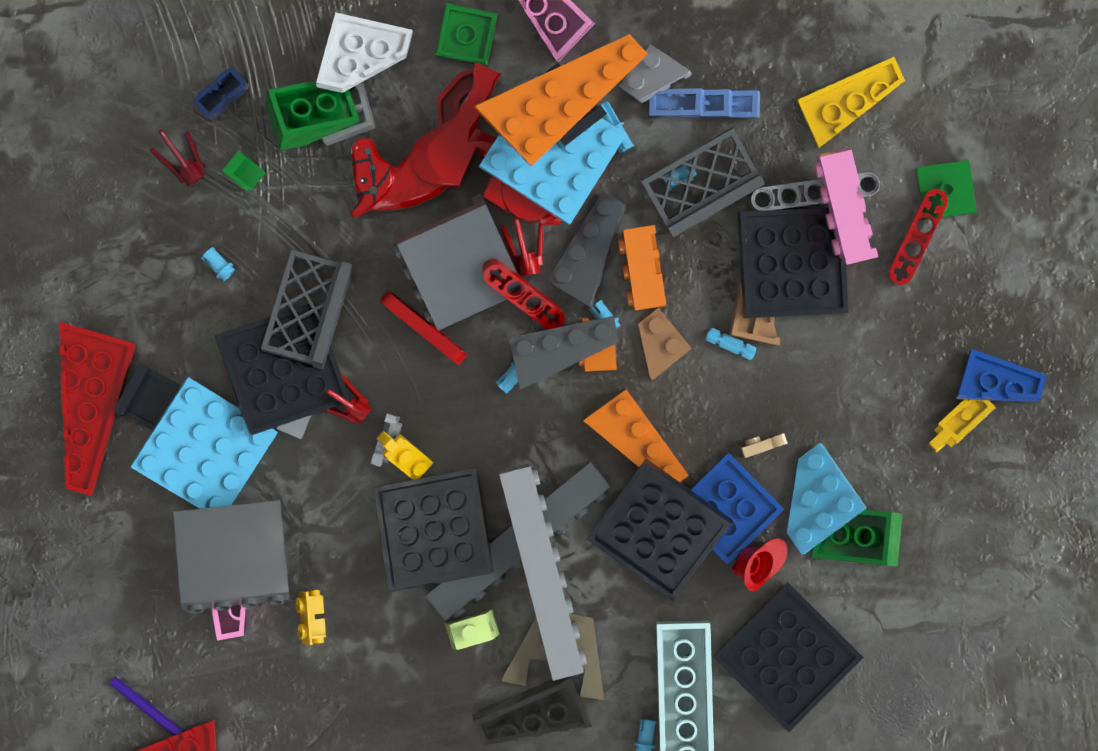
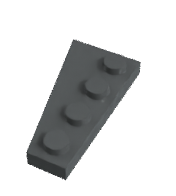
[547,191,627,308]
[509,316,619,390]

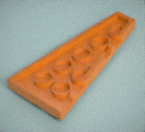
[474,34,648,167]

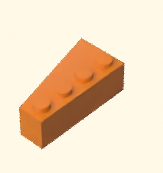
[583,389,689,482]

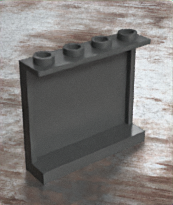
[392,194,521,330]
[173,501,290,614]

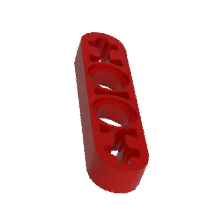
[889,189,948,285]
[481,259,565,330]
[380,290,468,365]

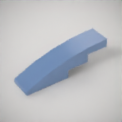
[649,88,760,118]

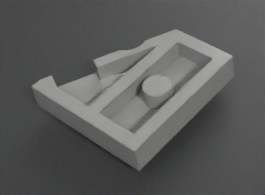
[371,413,403,467]

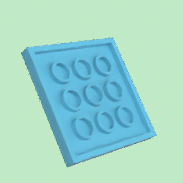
[479,76,627,225]
[130,376,278,509]

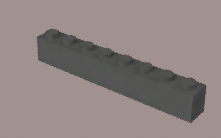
[426,461,611,621]

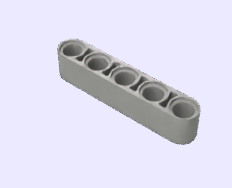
[749,172,880,211]

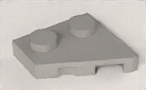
[619,44,692,103]
[323,82,376,146]

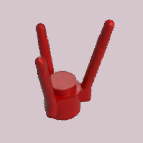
[500,217,544,276]
[325,373,372,425]

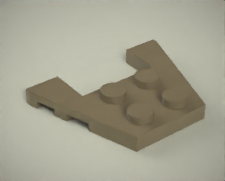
[502,613,604,700]

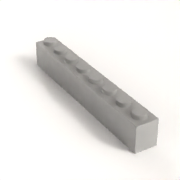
[499,464,587,681]

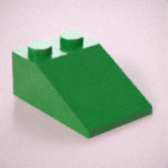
[265,80,359,151]
[812,510,903,567]

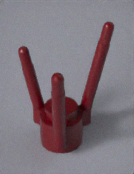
[150,130,206,187]

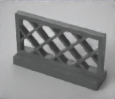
[640,128,765,237]
[261,250,353,369]

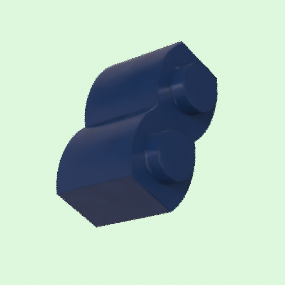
[194,68,249,120]

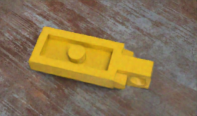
[929,399,995,453]
[376,431,434,480]

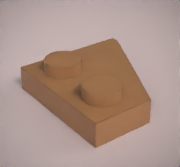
[729,283,780,346]
[638,307,692,380]

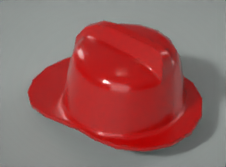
[732,538,788,591]

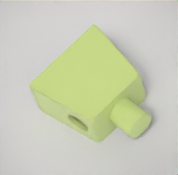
[445,609,500,650]

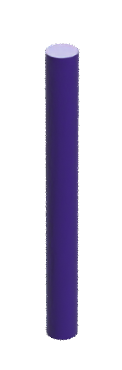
[109,677,184,736]

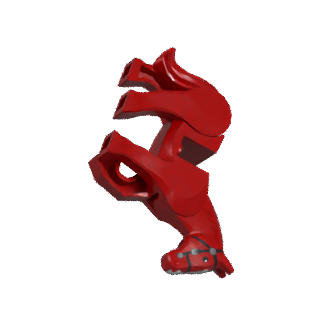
[350,62,563,226]

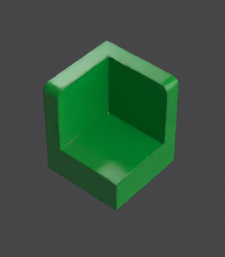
[222,150,265,193]

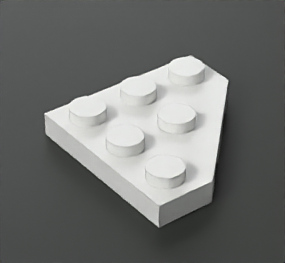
[316,12,413,93]

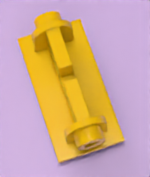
[295,590,326,645]

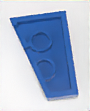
[956,349,1047,402]

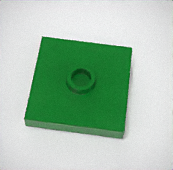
[435,3,498,66]
[916,160,977,220]

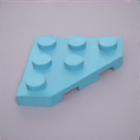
[787,443,867,554]

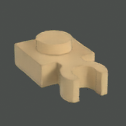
[740,433,788,458]

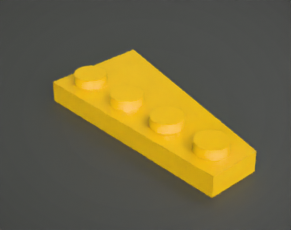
[797,57,905,149]

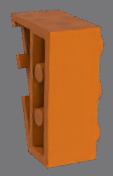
[618,225,666,311]

